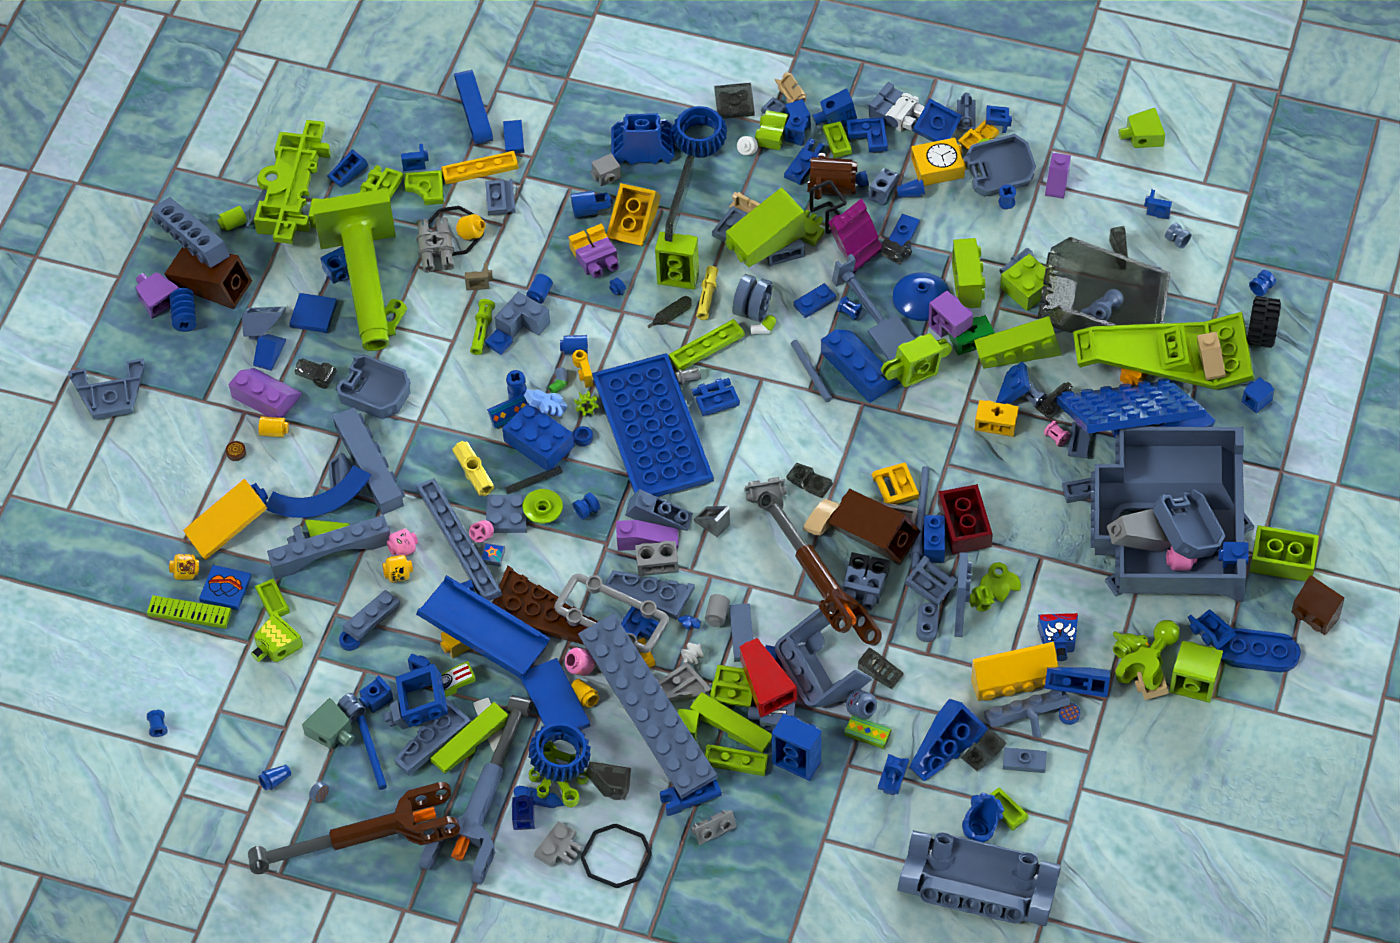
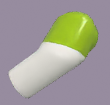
[751,315,776,335]

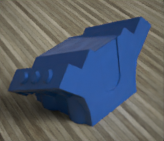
[611,113,674,165]

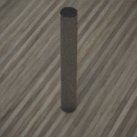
[504,466,563,495]

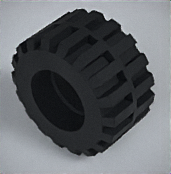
[1247,296,1281,348]

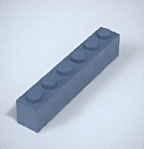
[332,407,405,515]

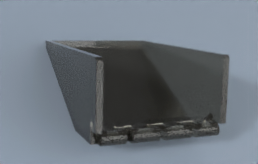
[1038,237,1171,333]

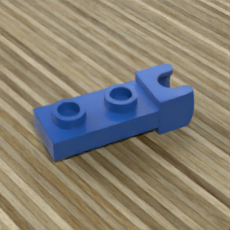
[659,779,722,816]

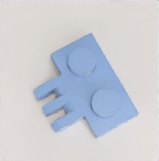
[524,389,568,417]

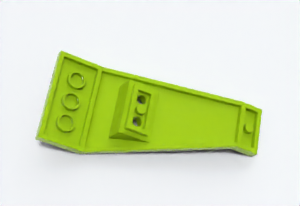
[1073,311,1255,390]

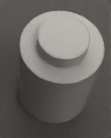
[705,594,730,627]

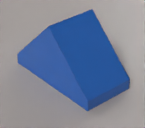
[253,334,286,371]

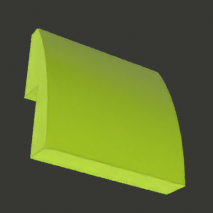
[710,665,753,707]

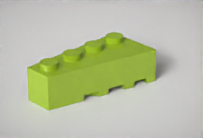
[974,316,1062,369]

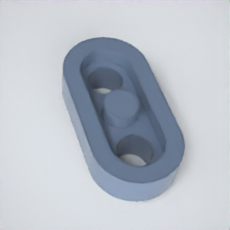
[916,603,939,642]

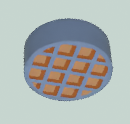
[309,781,329,803]

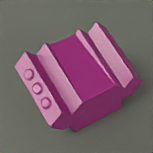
[828,198,883,273]

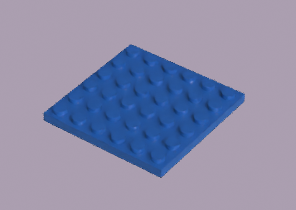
[1056,378,1206,433]

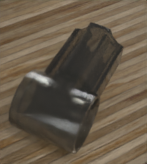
[295,358,337,389]

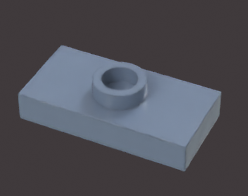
[1003,747,1047,773]

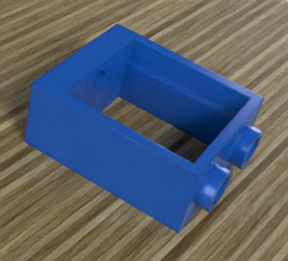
[395,663,448,727]

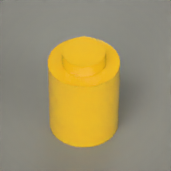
[258,416,289,438]

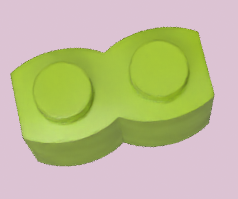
[755,110,789,150]

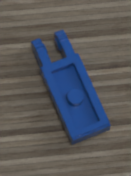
[784,138,825,185]

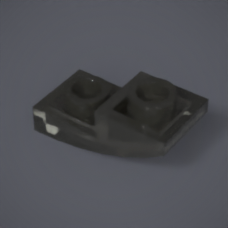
[786,462,833,498]
[961,729,1007,772]

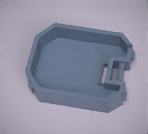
[963,134,1036,197]
[335,354,411,419]
[1153,489,1226,559]

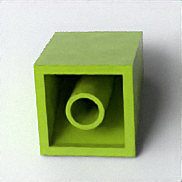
[1169,641,1223,703]

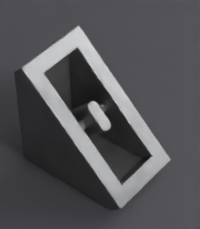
[693,506,730,537]

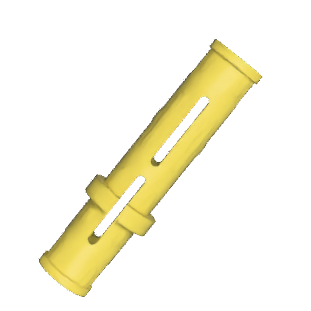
[696,266,718,320]

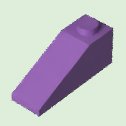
[616,520,678,551]

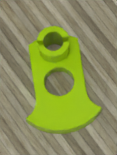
[385,299,408,336]

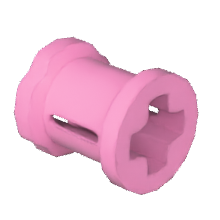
[1044,421,1070,447]

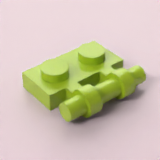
[359,165,404,199]

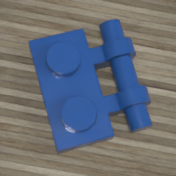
[691,378,740,416]

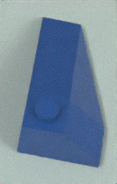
[909,699,988,781]

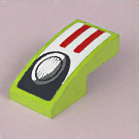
[431,661,476,697]

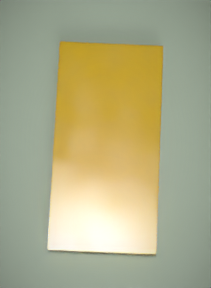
[183,479,268,560]

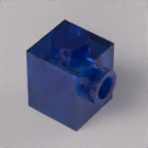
[512,795,535,830]

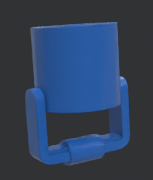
[571,190,613,218]

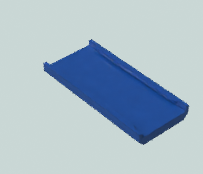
[416,575,550,679]

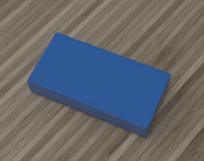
[503,120,525,153]

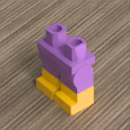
[568,223,619,278]

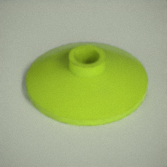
[523,489,563,524]

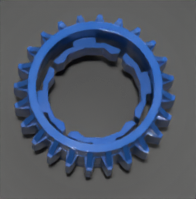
[672,106,727,158]
[528,722,591,782]

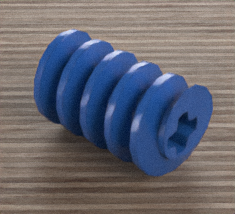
[169,288,197,332]

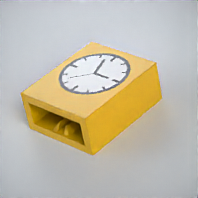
[911,138,967,186]

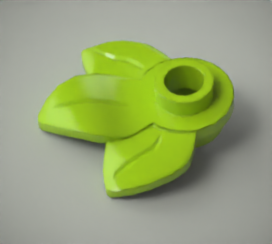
[980,562,1021,602]

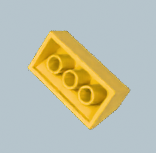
[971,642,1058,701]

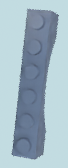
[267,515,390,580]

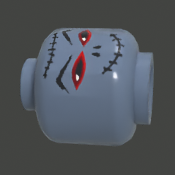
[846,690,877,719]

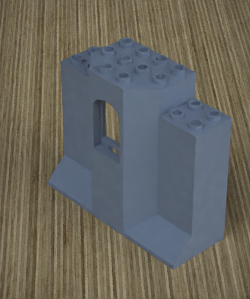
[1091,427,1246,602]

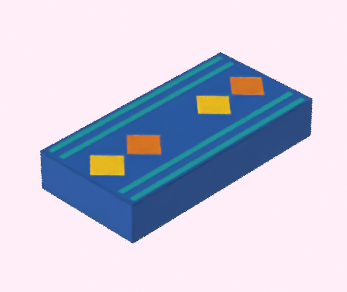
[487,394,527,428]

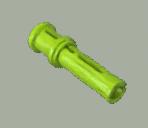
[470,299,495,355]

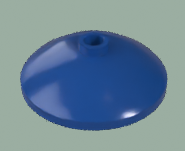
[893,272,951,321]

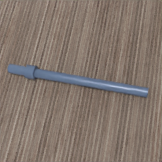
[911,466,930,570]

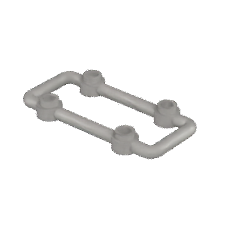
[554,574,669,653]

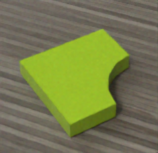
[404,170,444,205]

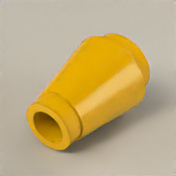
[571,679,599,708]

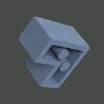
[495,292,550,338]

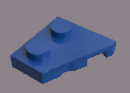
[996,362,1030,404]

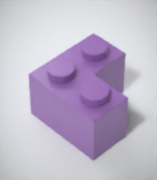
[928,291,973,338]

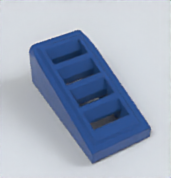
[327,149,368,188]

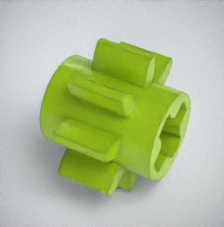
[574,391,599,417]
[969,586,995,612]

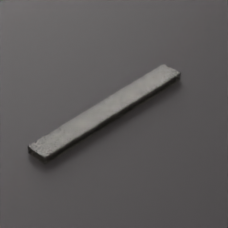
[665,156,694,242]

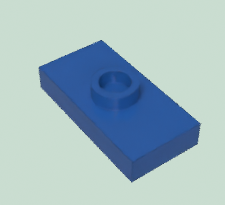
[887,214,920,251]

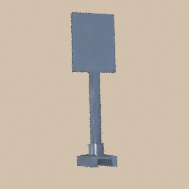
[832,254,915,361]

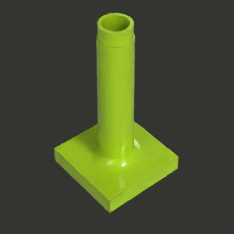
[311,188,396,351]

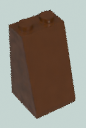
[164,247,252,309]
[829,488,921,565]

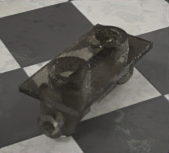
[1035,382,1073,420]

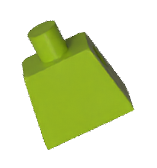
[1118,108,1165,148]

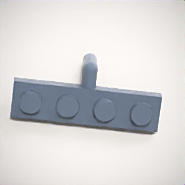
[984,690,1070,737]

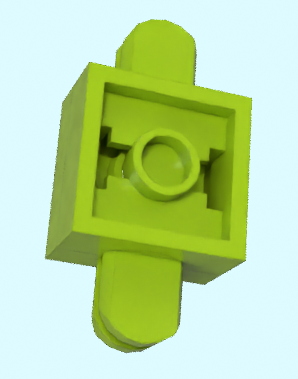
[881,333,952,388]

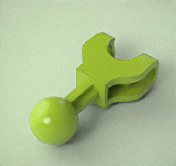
[1115,620,1180,690]

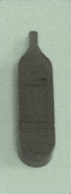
[647,296,692,328]

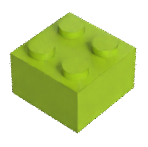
[1000,254,1056,311]

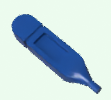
[514,785,565,808]

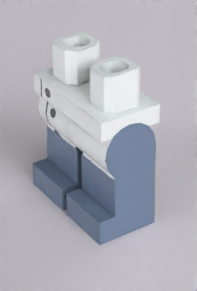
[869,82,924,132]

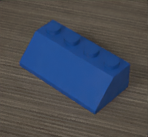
[821,329,900,403]

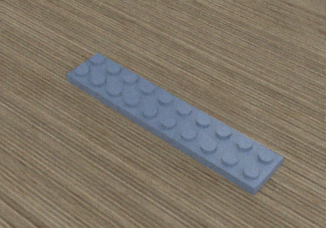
[578,613,718,799]

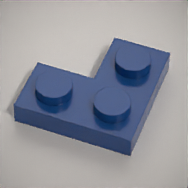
[846,117,888,152]

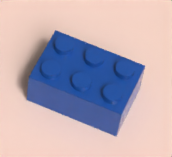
[502,403,575,472]
[772,713,821,781]

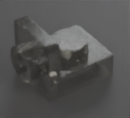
[881,238,912,265]

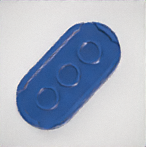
[1218,628,1301,673]

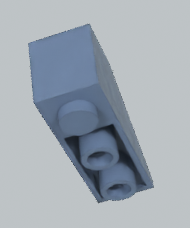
[625,489,693,531]

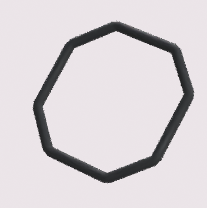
[428,206,484,256]
[581,824,652,888]

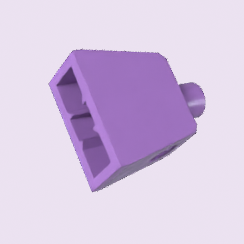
[135,273,179,319]

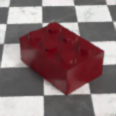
[938,484,993,555]

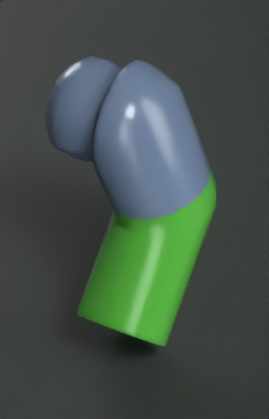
[548,368,568,393]

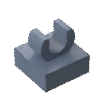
[287,525,310,544]
[383,701,409,730]

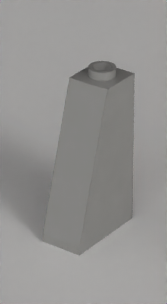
[1107,509,1171,552]

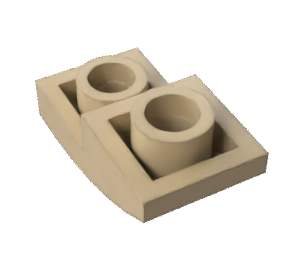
[803,499,840,536]

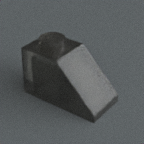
[585,761,631,800]

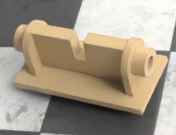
[775,72,806,103]
[729,192,760,213]

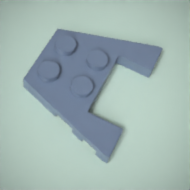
[68,358,145,420]
[954,552,972,637]

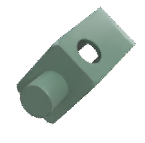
[302,698,354,749]

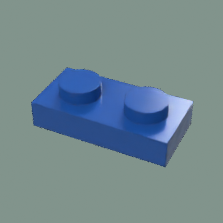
[794,283,836,318]

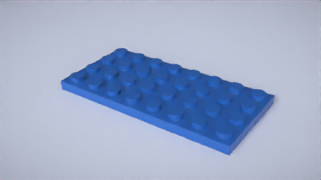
[592,353,714,497]

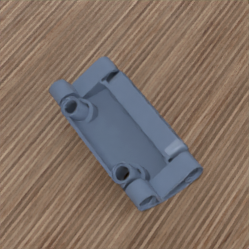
[897,830,1061,926]

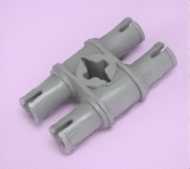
[416,216,454,273]

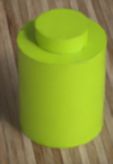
[217,205,247,232]

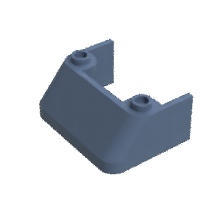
[775,608,872,708]

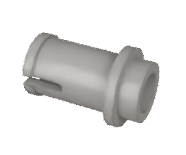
[675,367,701,385]

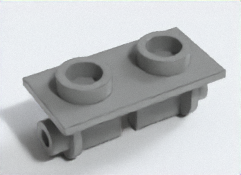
[744,477,787,502]
[691,810,737,845]

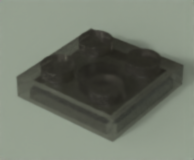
[714,83,755,119]

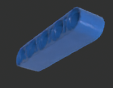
[454,70,493,145]

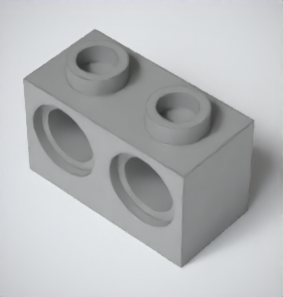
[635,541,679,576]

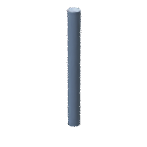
[791,340,832,402]

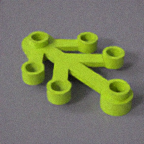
[529,741,588,808]

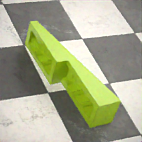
[690,692,772,753]
[430,702,508,774]

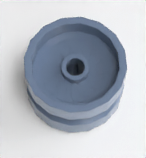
[732,274,773,322]

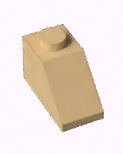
[1197,332,1226,380]

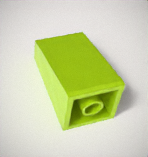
[725,187,805,268]

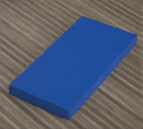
[521,658,591,742]

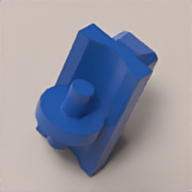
[878,754,909,795]

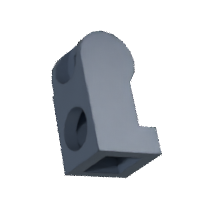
[869,168,899,205]

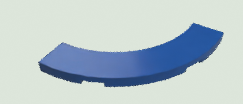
[266,465,372,518]

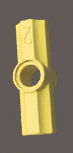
[452,441,494,496]

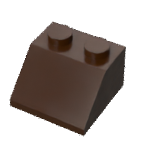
[1291,575,1345,635]

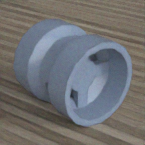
[1165,222,1192,249]
[337,693,366,722]

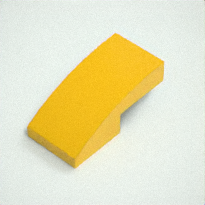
[958,120,999,150]

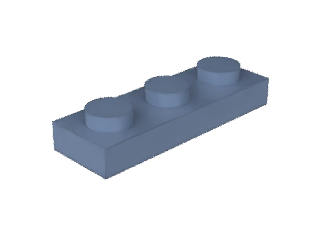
[343,590,400,641]

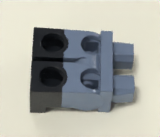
[843,552,890,611]

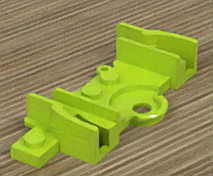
[254,120,331,244]

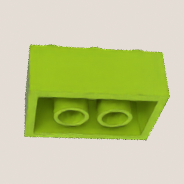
[655,231,699,290]
[952,238,986,308]
[1250,525,1319,582]

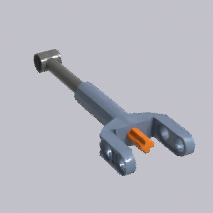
[420,695,533,885]

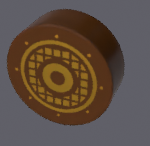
[226,441,246,461]

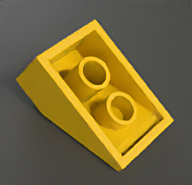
[606,183,661,246]

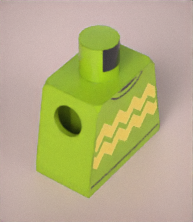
[251,613,303,662]

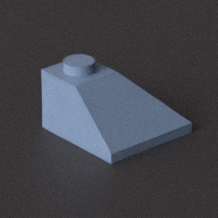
[242,306,286,340]

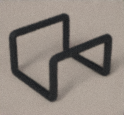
[810,180,847,234]

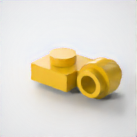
[572,350,593,388]

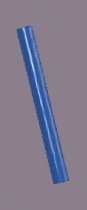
[357,715,387,790]

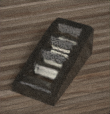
[1109,226,1128,269]
[858,647,904,689]

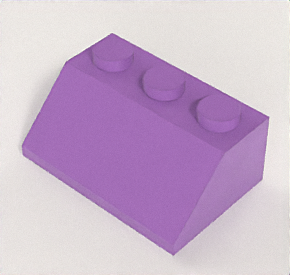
[228,368,302,418]

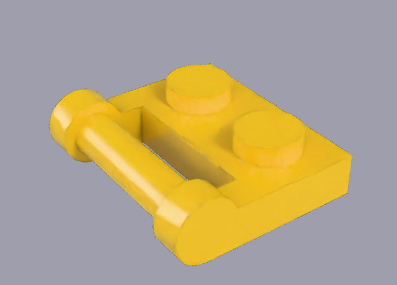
[871,462,919,505]

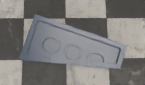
[605,570,695,620]
[394,698,472,776]

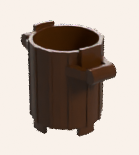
[807,153,857,200]

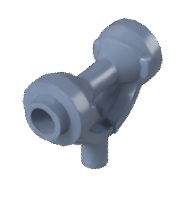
[1081,289,1124,322]

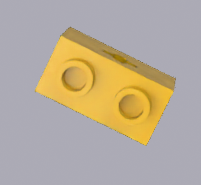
[975,400,1019,437]

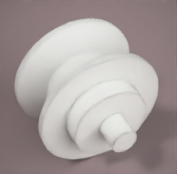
[737,136,758,155]
[681,643,704,665]

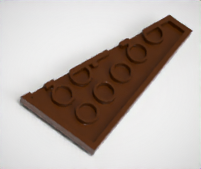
[492,565,598,645]

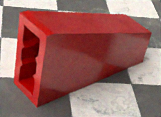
[739,638,797,718]

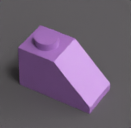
[1045,152,1071,199]

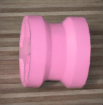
[469,520,494,542]

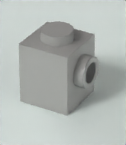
[590,153,621,187]

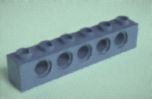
[151,197,230,268]

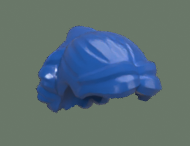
[962,792,1004,843]

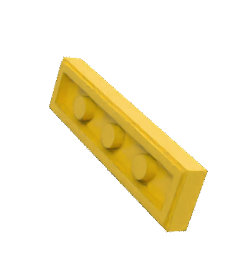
[441,151,519,185]

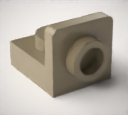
[465,263,493,290]

